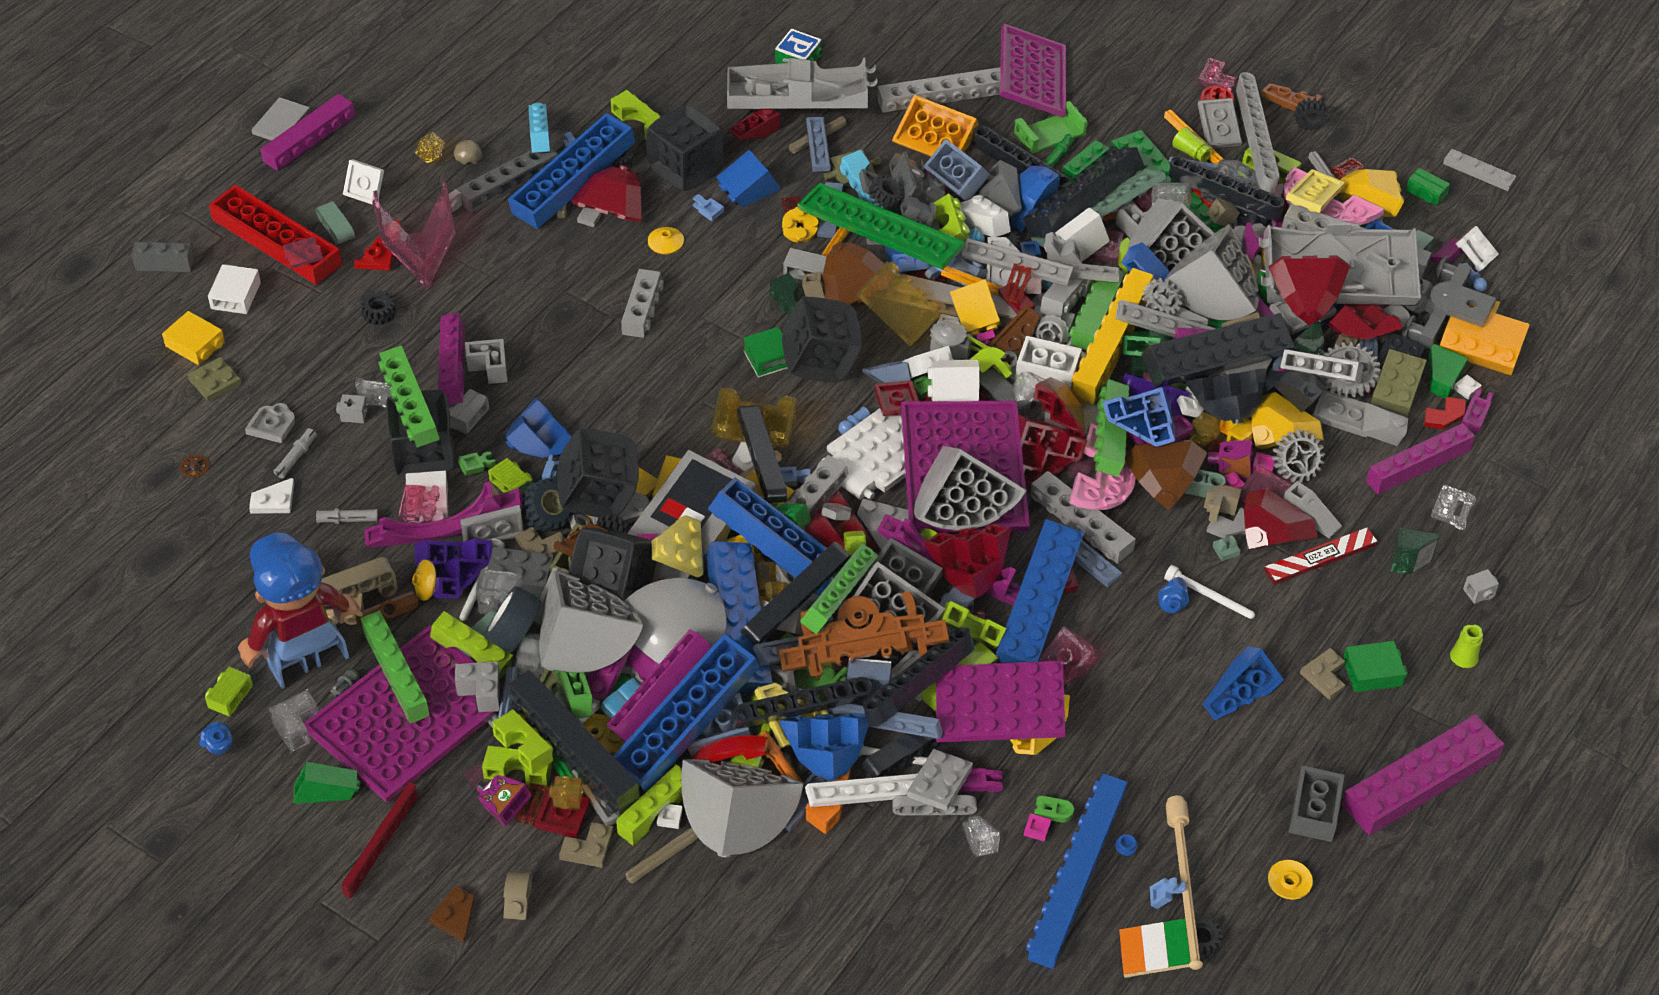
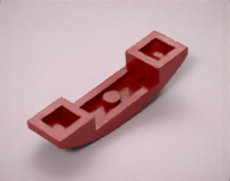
[690,735,768,763]

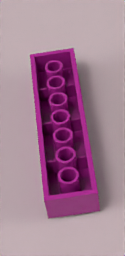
[1341,714,1504,836]

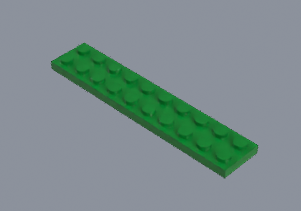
[1111,130,1225,233]
[798,183,965,270]

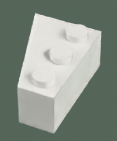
[960,195,1010,237]

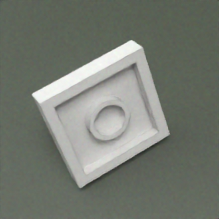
[343,159,384,205]

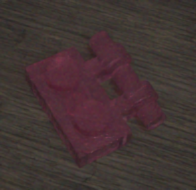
[398,485,440,522]

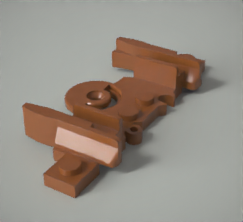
[779,592,949,681]

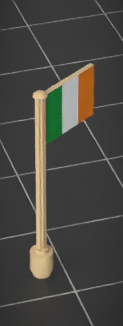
[1119,795,1203,977]

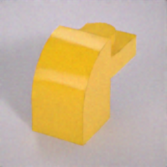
[1219,418,1253,441]

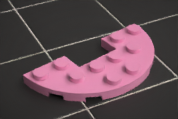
[1284,167,1384,225]
[1069,423,1136,510]

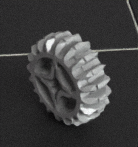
[1272,430,1325,483]

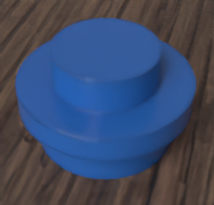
[1115,834,1138,856]

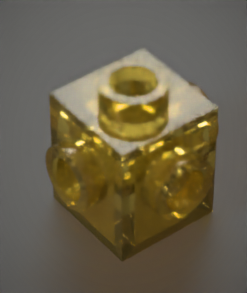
[415,131,445,164]
[1190,412,1220,446]
[549,776,583,809]

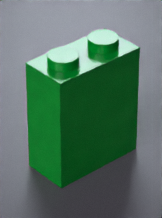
[1123,330,1173,356]
[1343,641,1407,693]

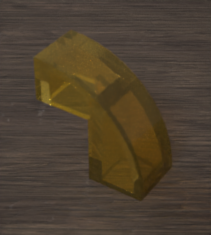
[754,561,788,599]

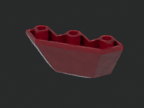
[1328,304,1403,341]

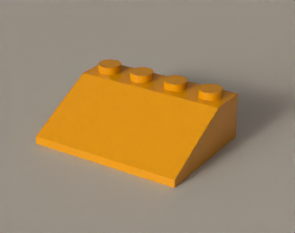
[892,95,979,157]
[1440,305,1530,375]

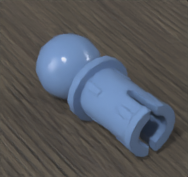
[1464,263,1487,292]
[838,407,870,435]

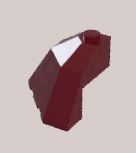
[571,165,641,222]
[1269,255,1350,326]
[1034,377,1086,439]
[1018,415,1087,486]
[1244,488,1318,550]
[804,491,878,552]
[924,524,1011,598]

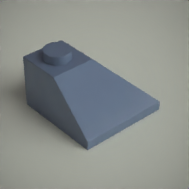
[862,361,910,383]

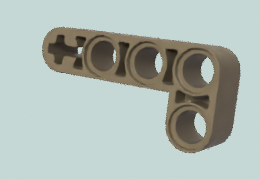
[321,557,398,606]

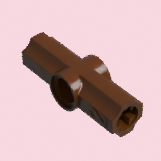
[355,591,418,630]

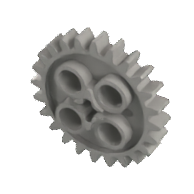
[1319,342,1380,398]

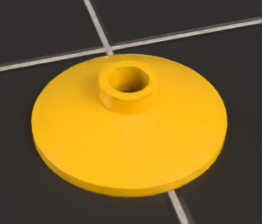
[648,227,684,254]
[412,560,436,601]
[1268,860,1313,900]

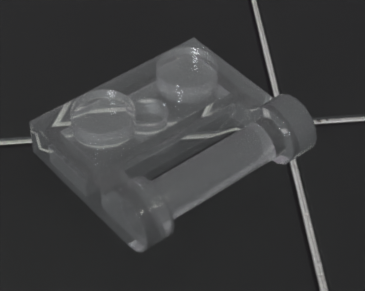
[355,377,392,407]
[1431,484,1476,530]

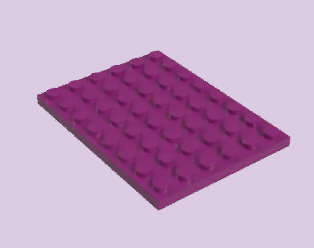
[900,401,1030,532]
[302,625,504,803]

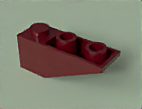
[728,108,780,140]

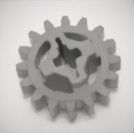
[1142,278,1182,315]

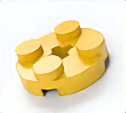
[782,206,818,243]

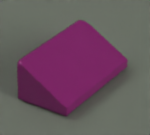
[1431,238,1464,264]

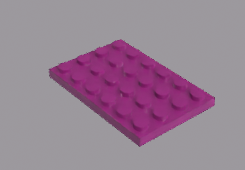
[1000,24,1066,117]
[936,661,1066,742]

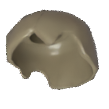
[453,140,483,165]

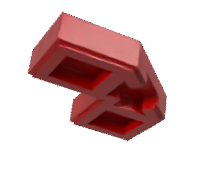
[1424,397,1466,429]

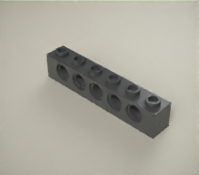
[457,146,558,213]

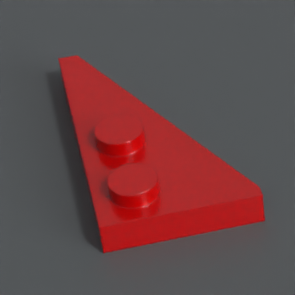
[354,220,401,270]

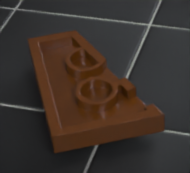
[988,305,1041,365]

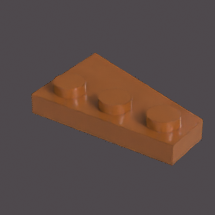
[1261,83,1322,115]

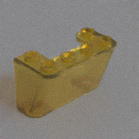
[856,261,941,346]
[712,388,797,447]

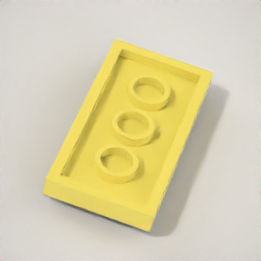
[1286,169,1345,213]

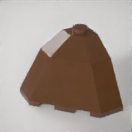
[823,242,897,305]
[1125,440,1207,510]

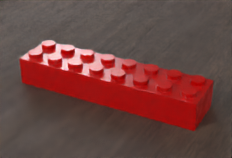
[209,185,342,285]

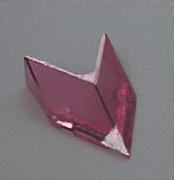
[372,182,455,290]

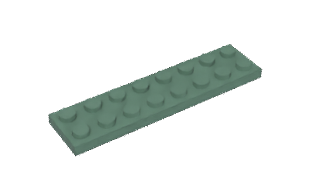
[1031,169,1166,247]

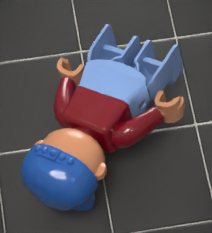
[238,532,363,689]

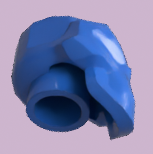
[1157,577,1189,614]
[199,721,233,755]

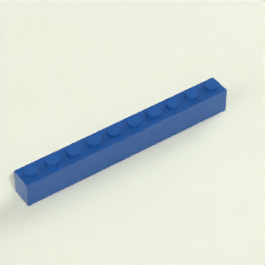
[1026,774,1127,969]

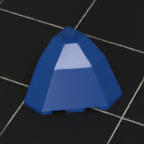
[1009,166,1060,234]
[1103,387,1176,447]
[505,397,572,458]
[780,713,869,780]

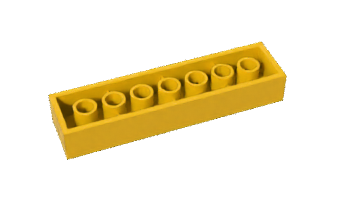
[1071,268,1153,405]

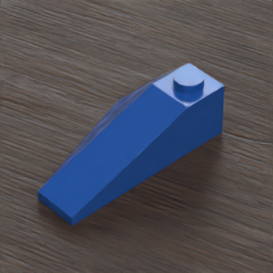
[1202,646,1284,720]

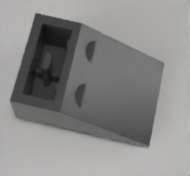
[978,160,1021,219]

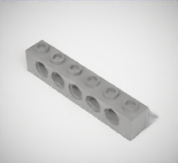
[1030,471,1136,564]

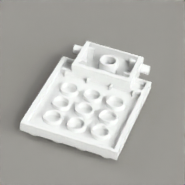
[822,408,905,500]

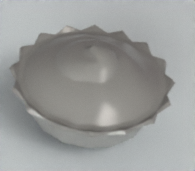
[1035,314,1069,344]
[930,319,967,349]

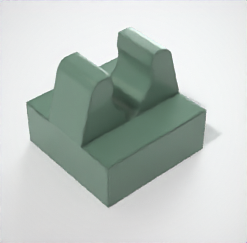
[1213,535,1240,561]

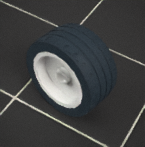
[485,586,542,653]

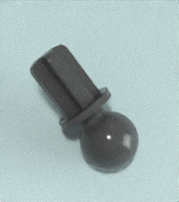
[330,669,360,697]

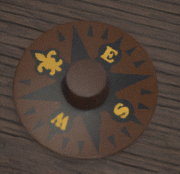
[180,455,210,478]

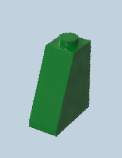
[1428,344,1468,399]
[293,762,360,804]

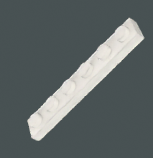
[805,774,918,807]

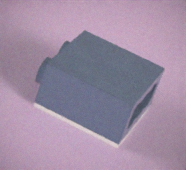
[847,658,895,702]

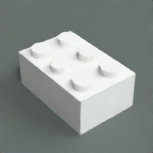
[1015,336,1082,390]

